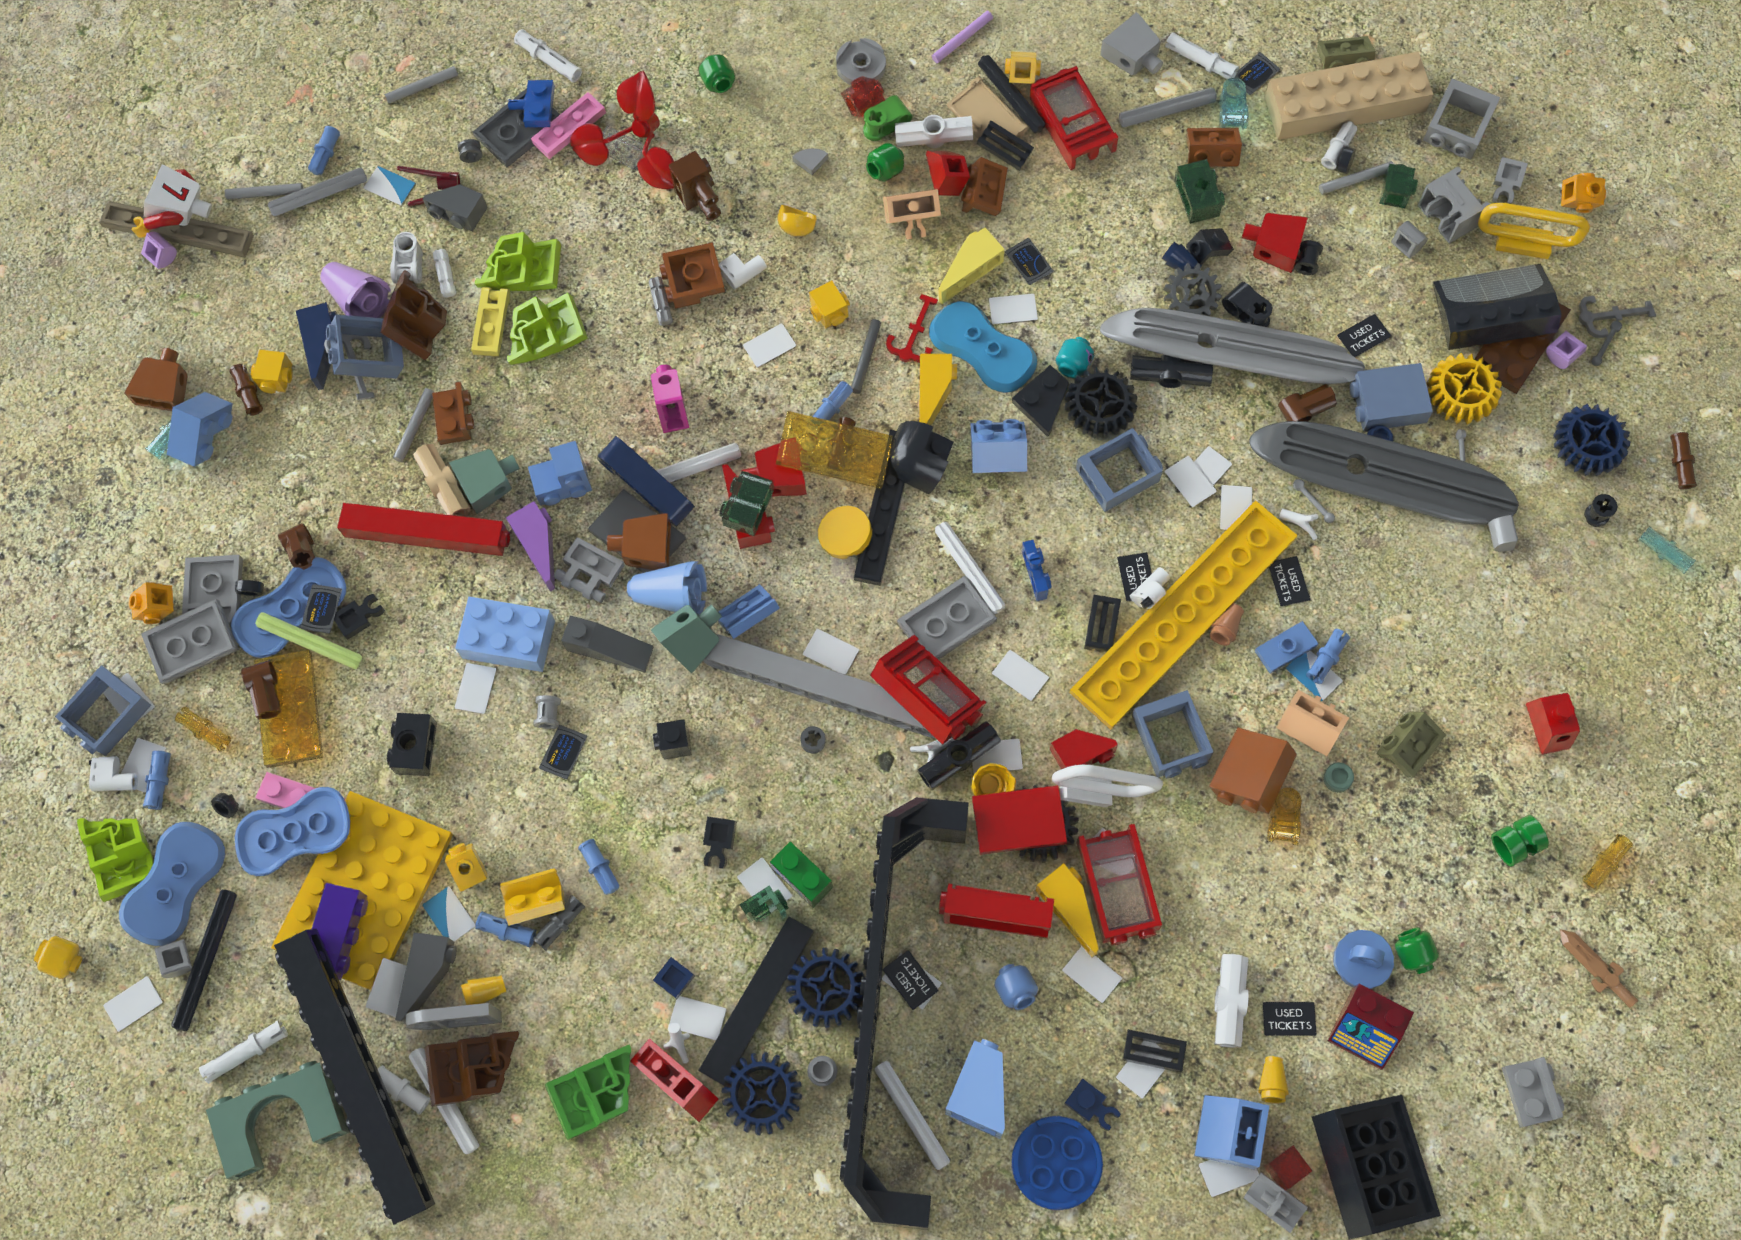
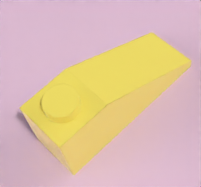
[938,228,1004,304]

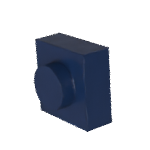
[653,957,695,999]

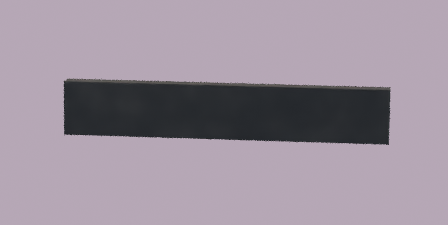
[854,430,905,586]
[698,916,814,1087]

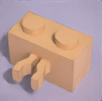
[883,189,941,239]
[1277,689,1349,756]

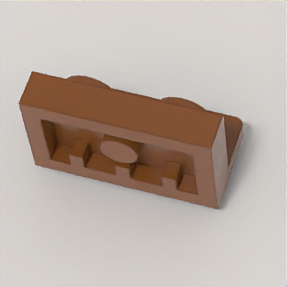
[1186,128,1242,167]
[961,157,1008,216]
[432,382,475,445]

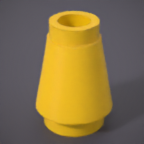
[461,975,506,1005]
[1258,1056,1289,1104]

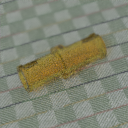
[175,707,231,752]
[1582,834,1634,890]

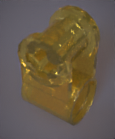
[1267,787,1302,846]

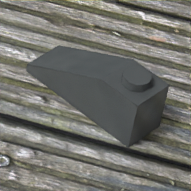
[561,615,654,673]
[395,932,457,1025]

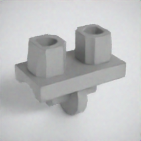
[1244,1172,1308,1233]

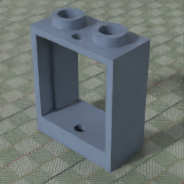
[326,315,404,379]
[1076,428,1163,512]
[55,665,151,756]
[1132,690,1214,779]

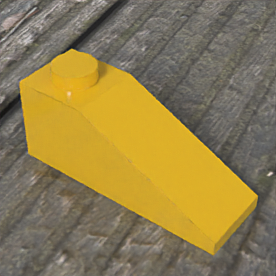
[919,354,957,426]
[1035,863,1099,958]

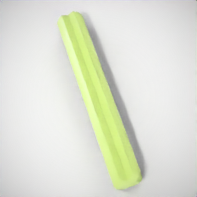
[255,612,362,669]

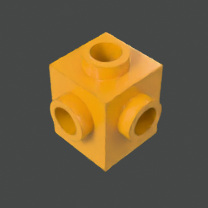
[1561,173,1606,213]
[129,582,174,624]

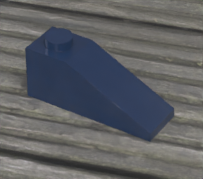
[296,302,338,390]

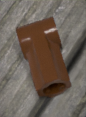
[1278,384,1337,422]
[278,523,315,570]
[241,660,282,720]

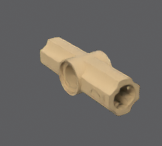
[413,443,471,517]

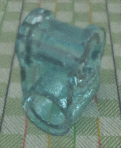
[1219,78,1248,129]

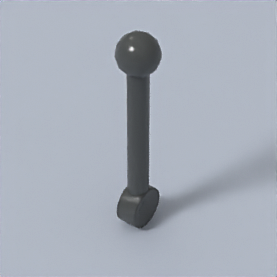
[1591,321,1622,366]

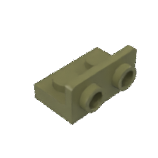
[1317,36,1376,70]
[1377,711,1446,778]

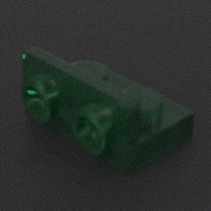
[740,885,789,923]

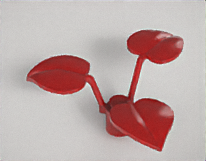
[570,71,674,189]

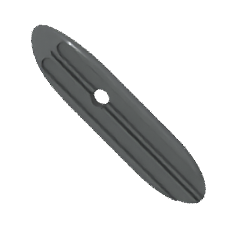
[1249,421,1519,525]

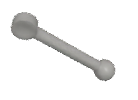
[1456,429,1466,462]
[1293,479,1335,523]

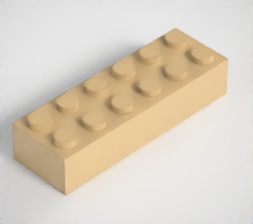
[1265,51,1433,140]

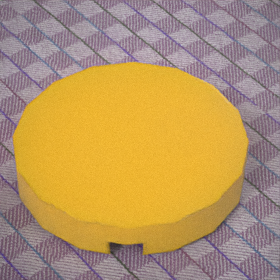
[818,505,872,559]

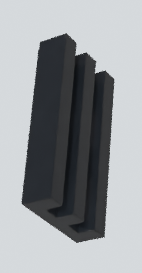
[977,121,1034,171]
[1084,594,1121,652]
[1122,1029,1187,1073]

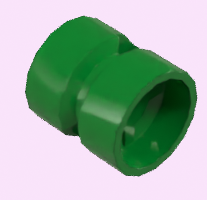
[1491,815,1549,867]

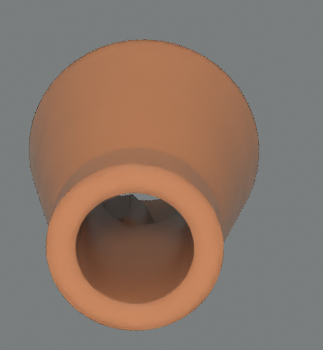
[1210,603,1244,646]

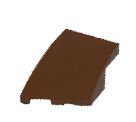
[380,270,447,361]
[424,1031,519,1107]

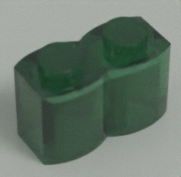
[719,471,774,536]

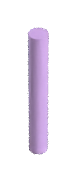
[932,11,993,63]

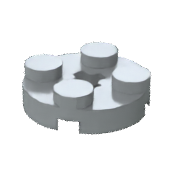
[836,38,886,89]

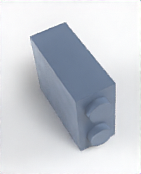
[1350,363,1433,431]

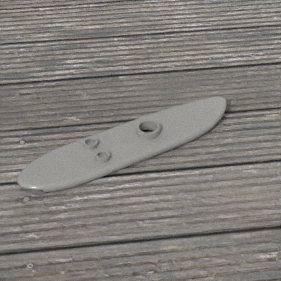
[1100,308,1365,384]

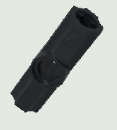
[1130,355,1213,388]
[917,721,1001,790]

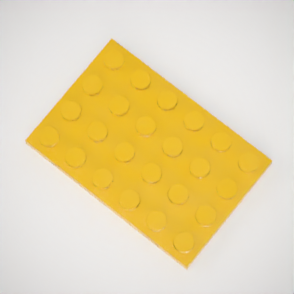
[271,791,454,991]

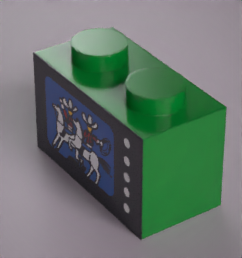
[770,841,833,908]

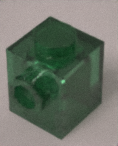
[1379,163,1418,209]

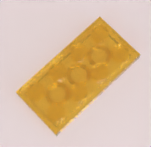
[776,411,893,489]
[254,650,323,768]

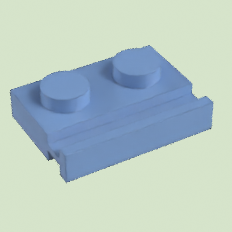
[718,584,780,639]

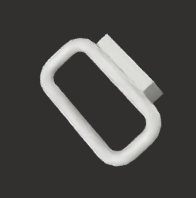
[1052,765,1163,807]

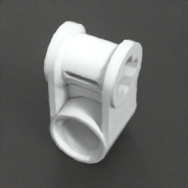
[390,232,423,284]

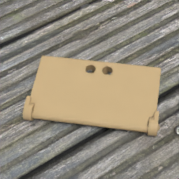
[946,76,1029,149]

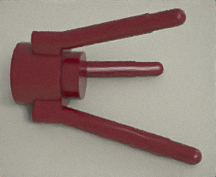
[397,166,461,206]

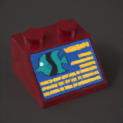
[1327,983,1414,1070]

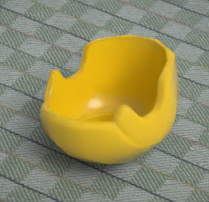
[777,205,817,237]
[971,763,1016,796]

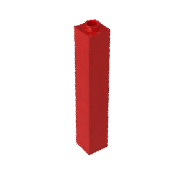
[337,503,510,556]

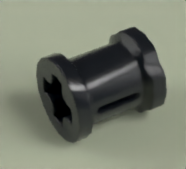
[1294,240,1323,275]
[1584,494,1618,527]

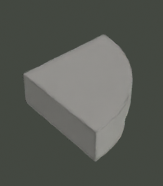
[792,148,829,175]

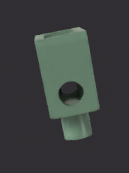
[449,449,520,514]
[651,604,723,673]

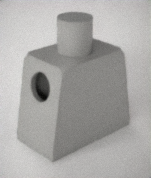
[1100,12,1163,75]

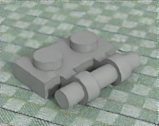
[554,537,625,603]

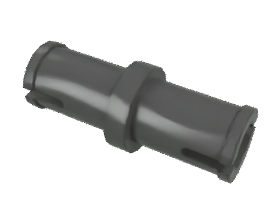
[532,895,586,951]

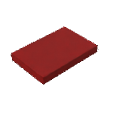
[972,785,1067,855]

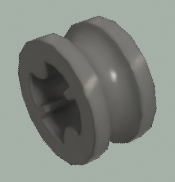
[458,139,482,163]
[800,726,826,754]

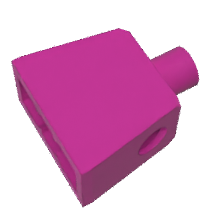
[651,364,689,433]

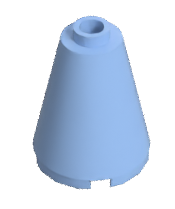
[627,561,707,615]

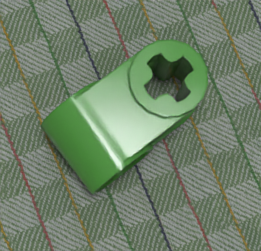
[863,95,913,141]

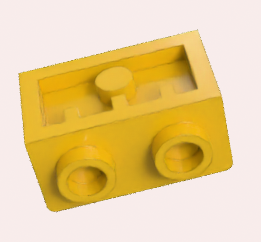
[500,868,565,926]

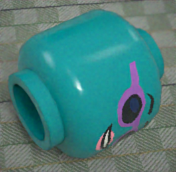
[1055,337,1095,378]

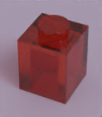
[1264,1145,1312,1190]

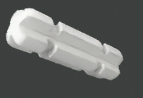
[433,249,456,298]

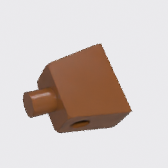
[124,348,188,411]
[607,513,671,570]

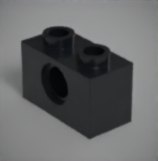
[387,713,437,776]

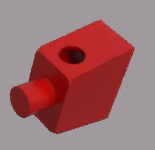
[1241,213,1308,273]
[741,438,807,497]
[1526,693,1580,755]

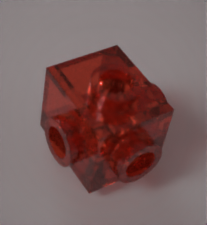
[841,76,885,118]

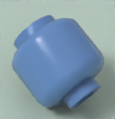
[994,964,1038,1010]

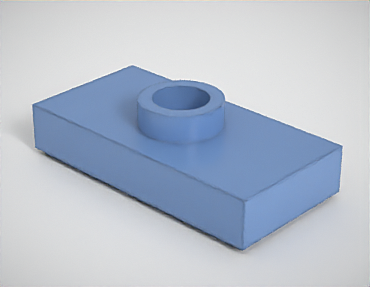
[1255,621,1318,674]

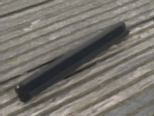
[171,889,237,1031]

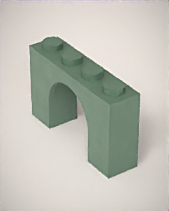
[206,1061,350,1180]

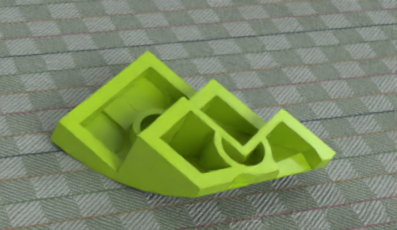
[475,232,561,291]
[507,293,588,365]
[77,818,154,902]

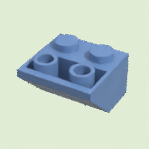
[970,419,1027,473]
[1194,1095,1269,1170]

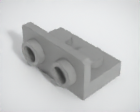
[1502,1057,1564,1128]

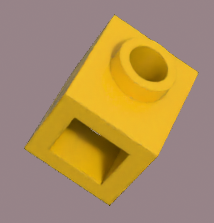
[1005,51,1041,84]
[809,280,850,329]
[251,350,293,394]
[445,843,487,892]

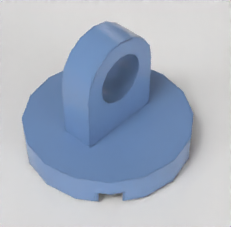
[1333,930,1394,989]

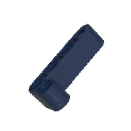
[597,436,695,527]

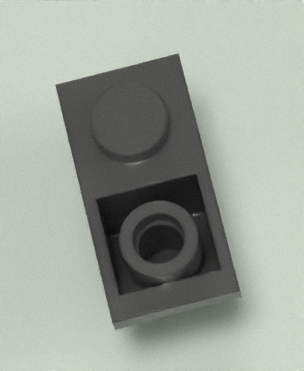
[423,184,488,232]

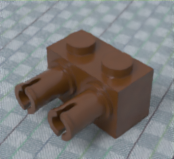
[669,150,721,221]

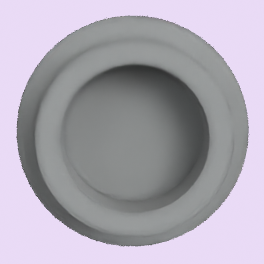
[807,1056,837,1087]

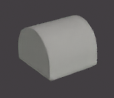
[1391,221,1428,259]
[1488,515,1518,552]
[154,939,192,978]

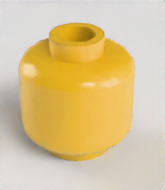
[34,936,83,979]

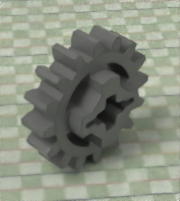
[1163,263,1222,316]

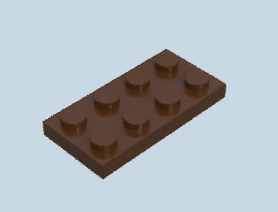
[1474,302,1571,394]

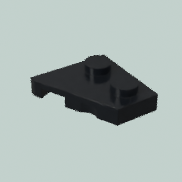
[1012,365,1069,437]

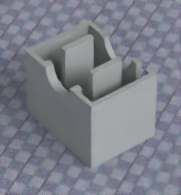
[1418,167,1490,244]

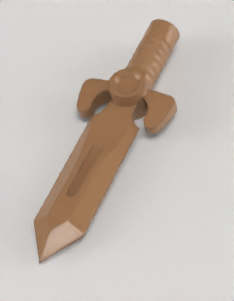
[1559,929,1638,1008]

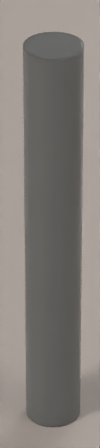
[851,319,881,394]

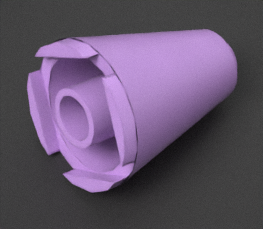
[320,262,391,318]

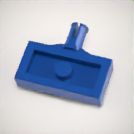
[508,80,555,127]
[1022,540,1052,602]

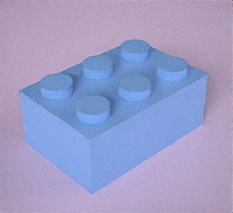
[455,597,555,672]

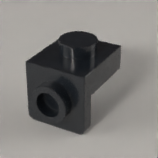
[1186,228,1234,265]

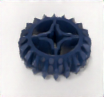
[1553,404,1631,476]
[786,947,864,1029]
[721,1052,803,1136]

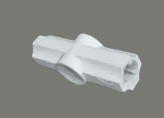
[895,115,973,148]
[1214,954,1249,1048]

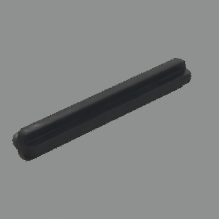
[978,55,1046,134]

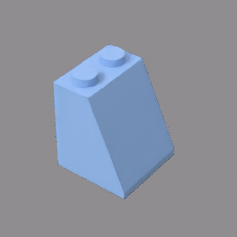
[945,1039,1005,1139]

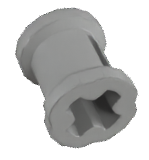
[533,695,561,729]

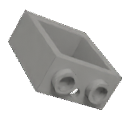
[1423,78,1500,160]

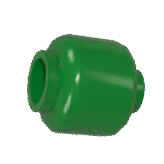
[699,54,735,93]
[866,143,904,182]
[1394,927,1439,974]

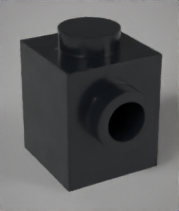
[653,719,692,760]

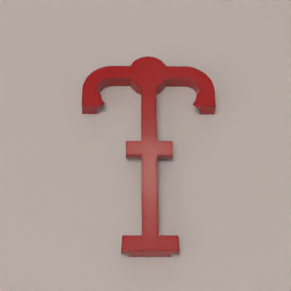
[886,294,938,363]

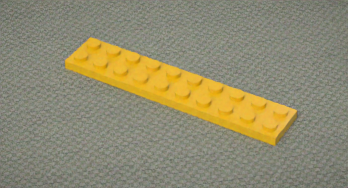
[1069,500,1298,730]

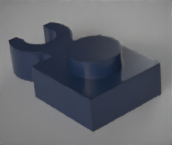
[1064,1078,1121,1131]

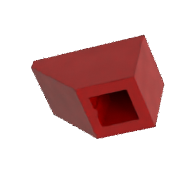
[926,150,970,196]
[1050,729,1118,769]

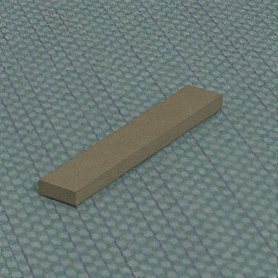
[99,201,254,258]

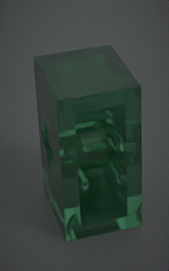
[1174,159,1225,224]

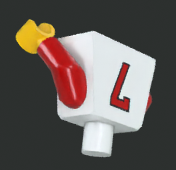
[131,165,212,238]

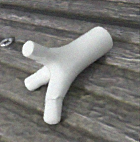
[1279,508,1318,540]
[910,738,955,762]
[663,1023,690,1063]

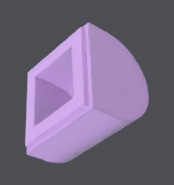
[141,232,177,269]
[1546,331,1587,369]

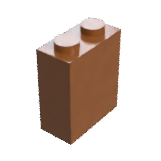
[1209,728,1297,814]

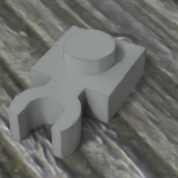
[1492,157,1528,204]

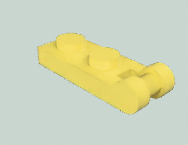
[471,287,510,356]

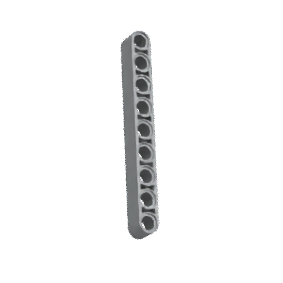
[703,634,947,738]

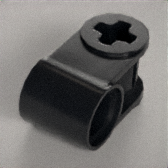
[1222,282,1273,327]

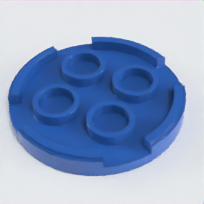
[1011,1116,1103,1210]

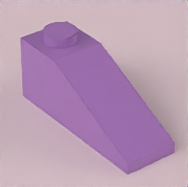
[506,501,555,592]

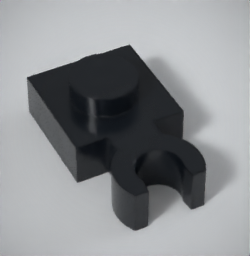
[334,594,385,640]
[703,816,737,869]

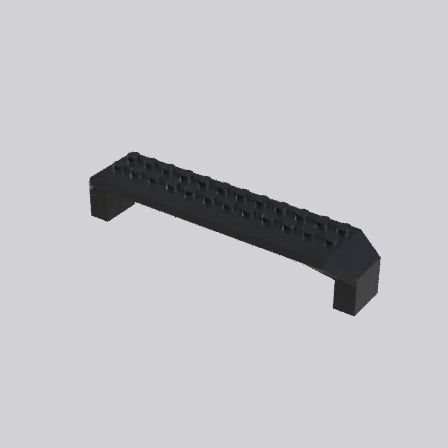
[840,797,969,1230]

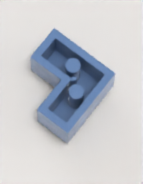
[167,392,233,467]
[528,441,592,506]

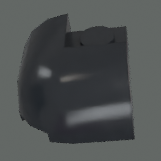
[888,421,954,494]

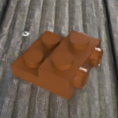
[659,242,725,309]

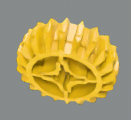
[1427,353,1502,425]

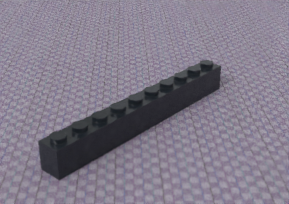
[274,928,435,1225]

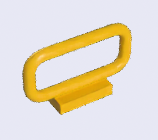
[1478,203,1590,259]

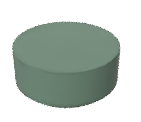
[1323,762,1354,793]

